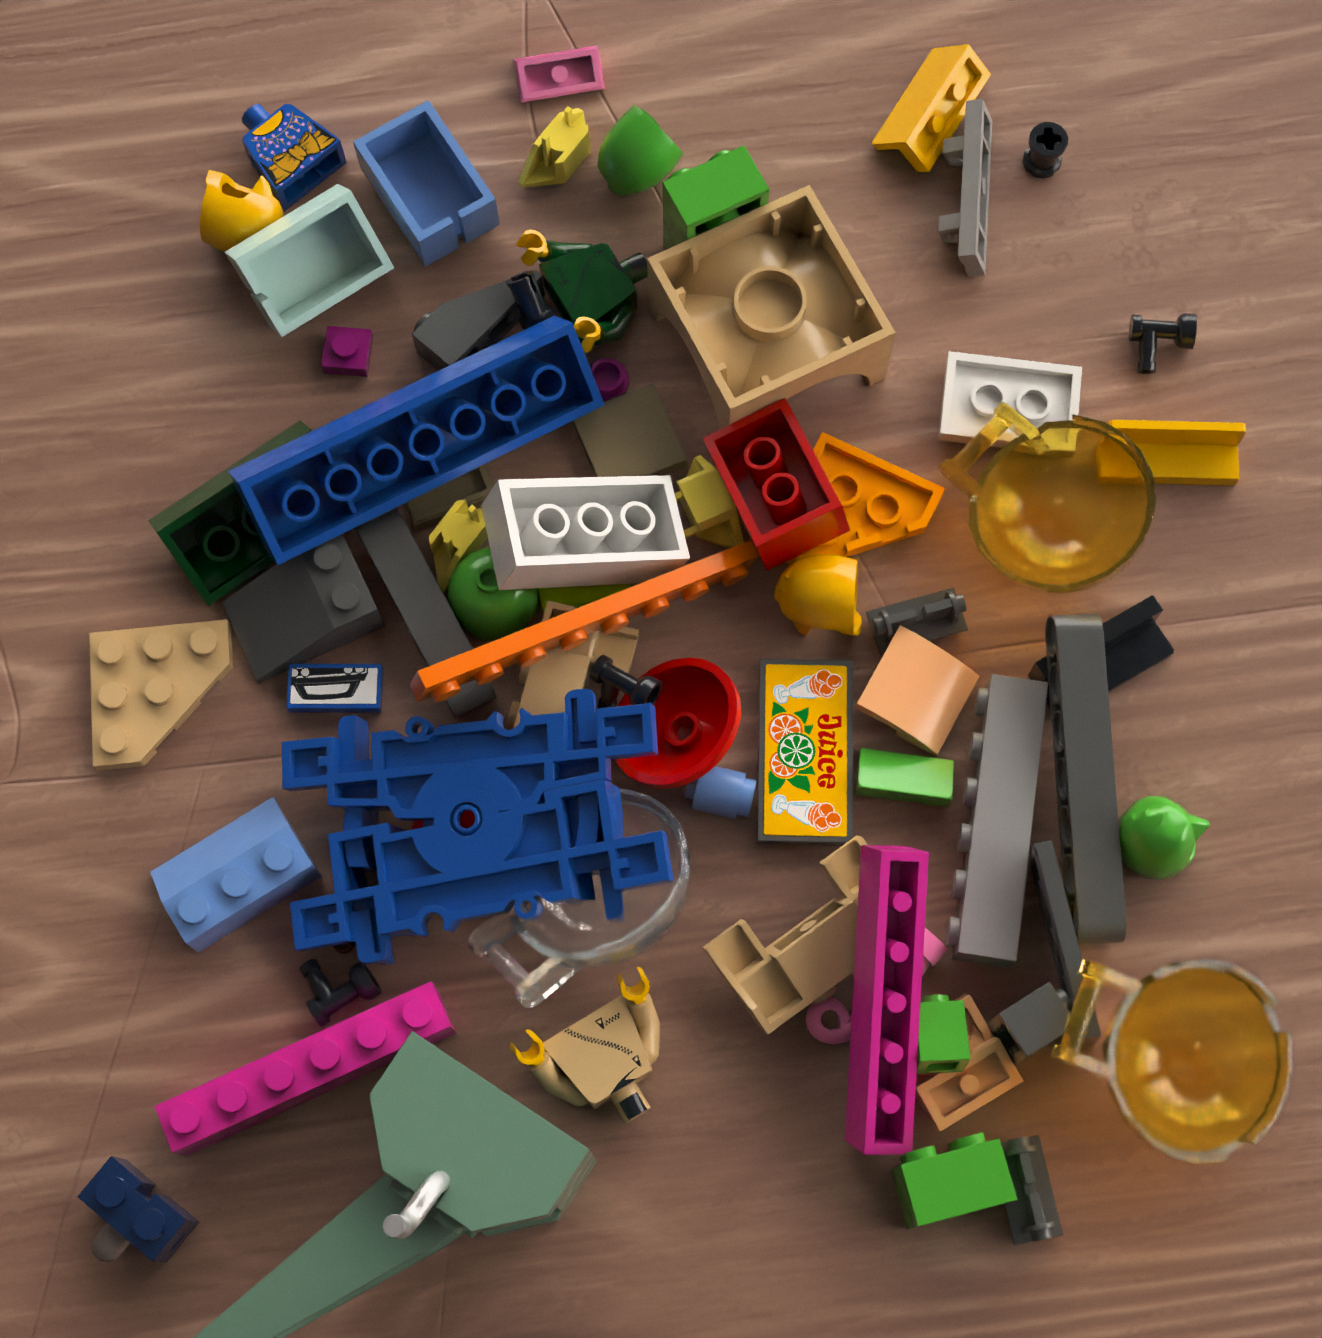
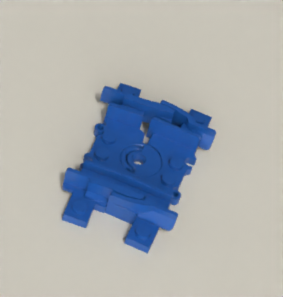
[282,689,674,965]

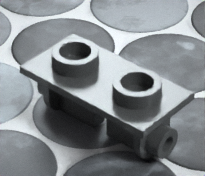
[866,587,968,655]
[1001,1135,1063,1245]

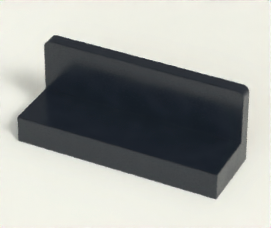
[1028,595,1174,709]

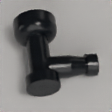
[1129,313,1197,374]
[589,654,663,709]
[299,959,382,1027]

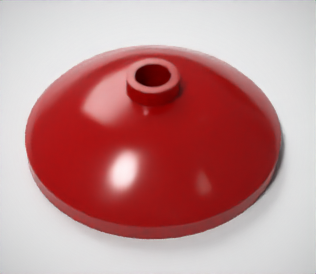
[615,657,741,789]

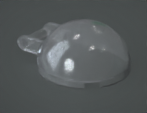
[467,788,691,1008]

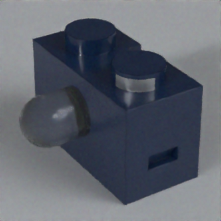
[77,1156,199,1262]

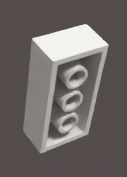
[481,475,690,590]

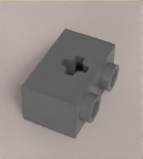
[987,982,1078,1065]

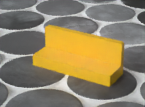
[872,44,991,172]
[1099,420,1246,486]

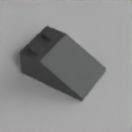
[222,534,385,683]

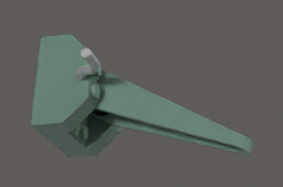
[194,1031,597,1338]

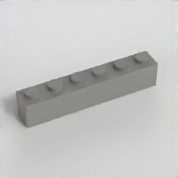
[946,674,1048,969]

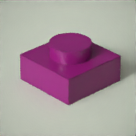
[321,326,373,377]

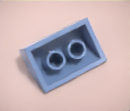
[150,796,322,953]

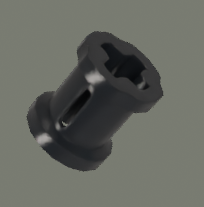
[1023,122,1069,179]

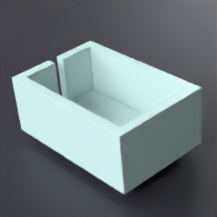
[225,184,394,337]

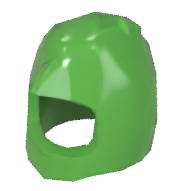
[597,105,684,196]
[1118,796,1210,880]

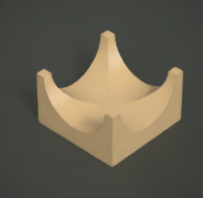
[647,185,896,429]

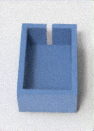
[353,100,500,267]

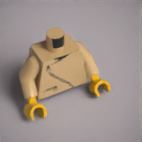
[509,967,660,1123]

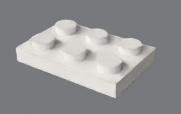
[938,351,1082,456]

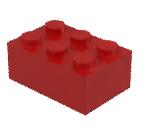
[702,398,851,571]

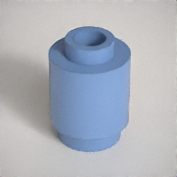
[685,766,757,819]

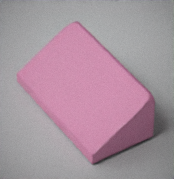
[513,45,605,103]

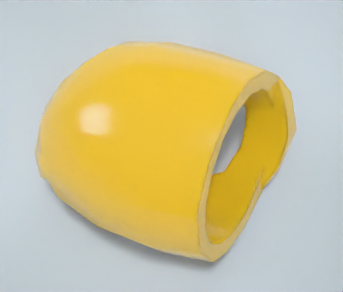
[199,170,284,253]
[774,555,862,637]

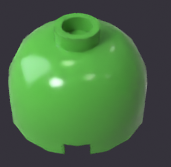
[448,547,539,641]

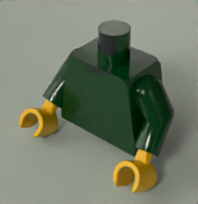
[516,229,648,353]

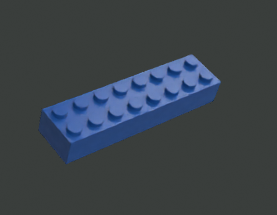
[228,316,605,565]

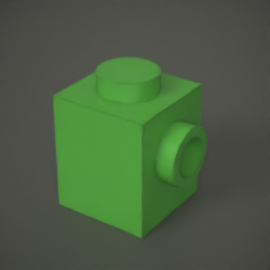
[917,994,971,1074]

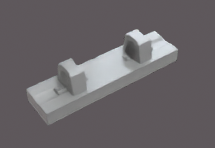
[938,99,993,277]

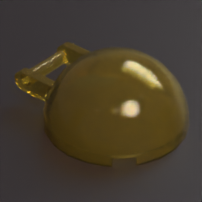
[938,402,1156,594]
[1050,959,1293,1164]

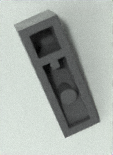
[412,270,545,371]

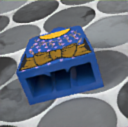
[242,104,347,212]

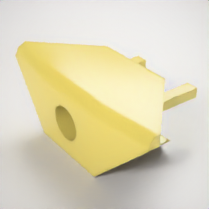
[518,106,591,188]
[675,455,744,549]
[429,499,488,593]

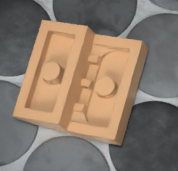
[856,625,979,757]
[915,993,1023,1131]

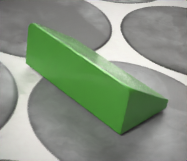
[855,748,954,807]

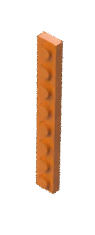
[410,540,759,702]

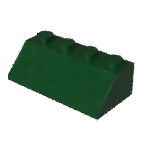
[148,421,312,606]

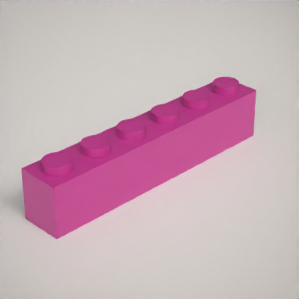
[845,845,929,1155]
[154,981,456,1157]

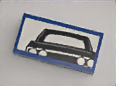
[286,664,384,713]

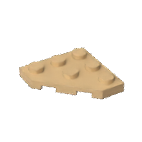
[89,619,233,771]

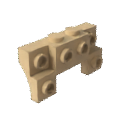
[507,600,639,729]
[702,835,867,1035]

